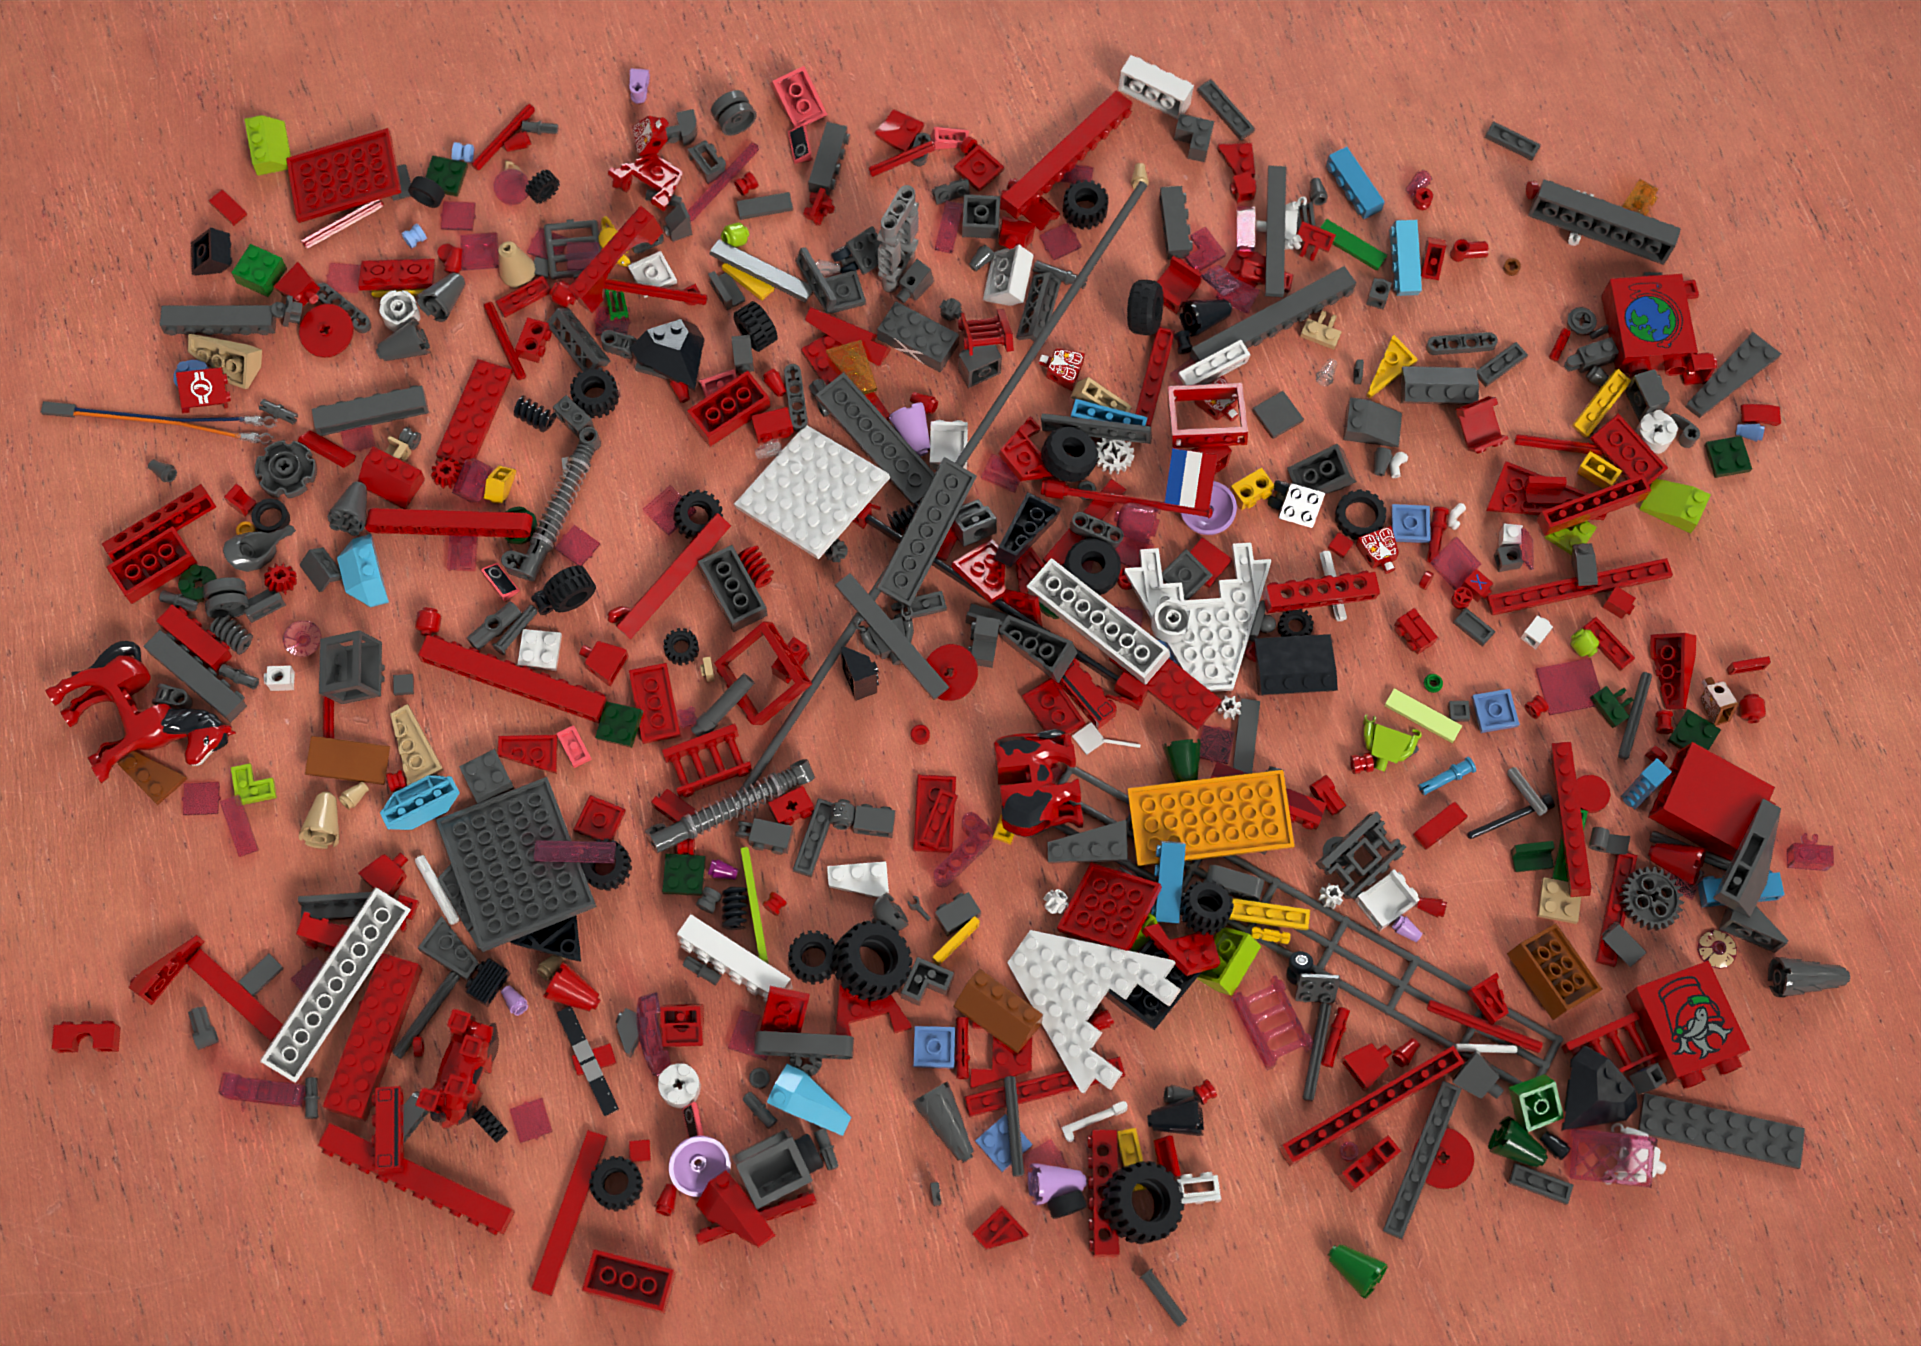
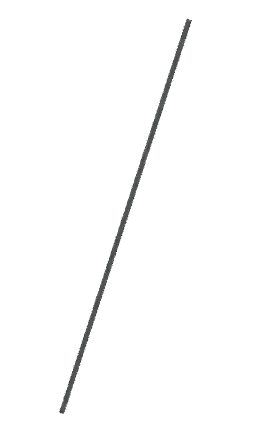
[729,181,1147,820]

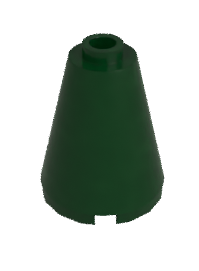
[1162,739,1201,783]
[1488,1116,1548,1168]

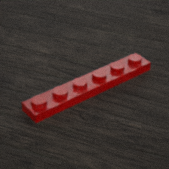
[696,1192,817,1245]

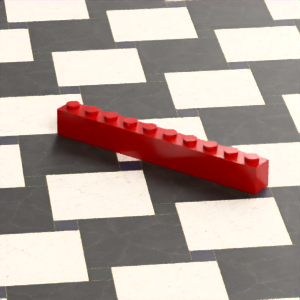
[1000,90,1133,219]
[418,635,607,724]
[1279,1045,1465,1166]
[318,1123,515,1235]

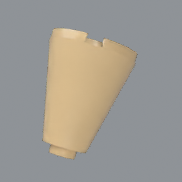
[499,241,535,287]
[299,792,339,849]

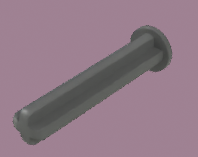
[492,605,538,655]
[1139,1268,1187,1327]

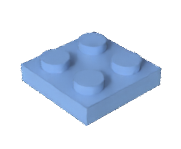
[1391,504,1430,543]
[1471,689,1519,733]
[914,1026,955,1069]
[975,1114,1033,1172]

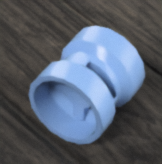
[452,142,474,163]
[401,223,427,249]

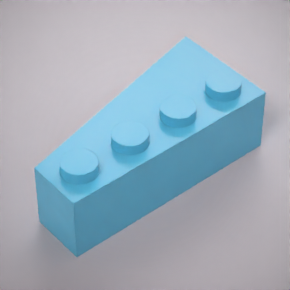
[1389,220,1422,296]

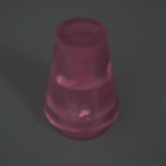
[1406,170,1432,196]

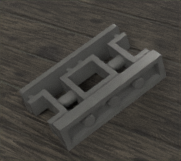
[1315,811,1406,899]

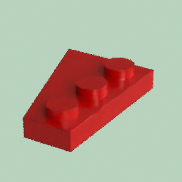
[498,735,558,774]

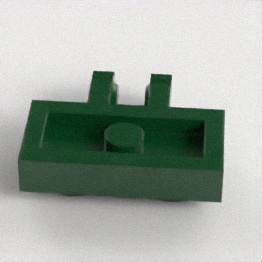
[1590,686,1634,728]

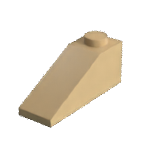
[1071,377,1132,413]

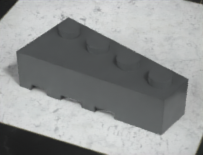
[999,615,1078,683]
[1047,820,1128,864]

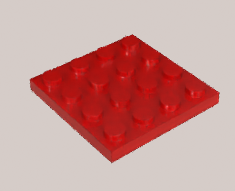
[1057,863,1162,951]

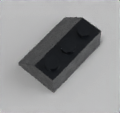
[840,646,879,701]

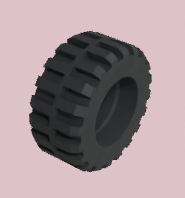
[832,920,912,1001]
[1102,1161,1184,1244]

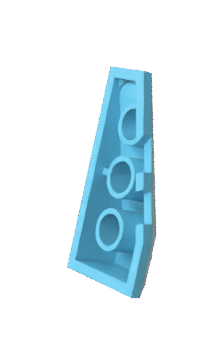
[766,1064,852,1136]

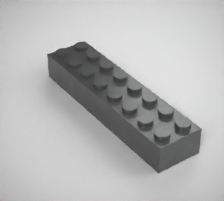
[1528,179,1681,265]

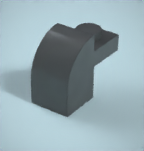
[666,109,698,146]

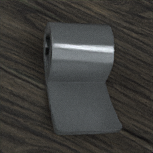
[1670,413,1700,448]
[1589,827,1630,855]

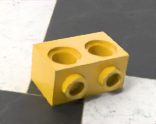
[1230,468,1274,510]

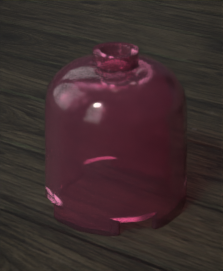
[1114,502,1161,545]

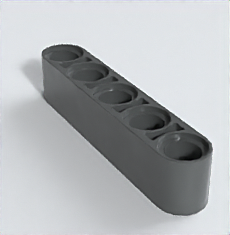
[754,1031,854,1060]

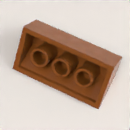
[954,968,1044,1053]

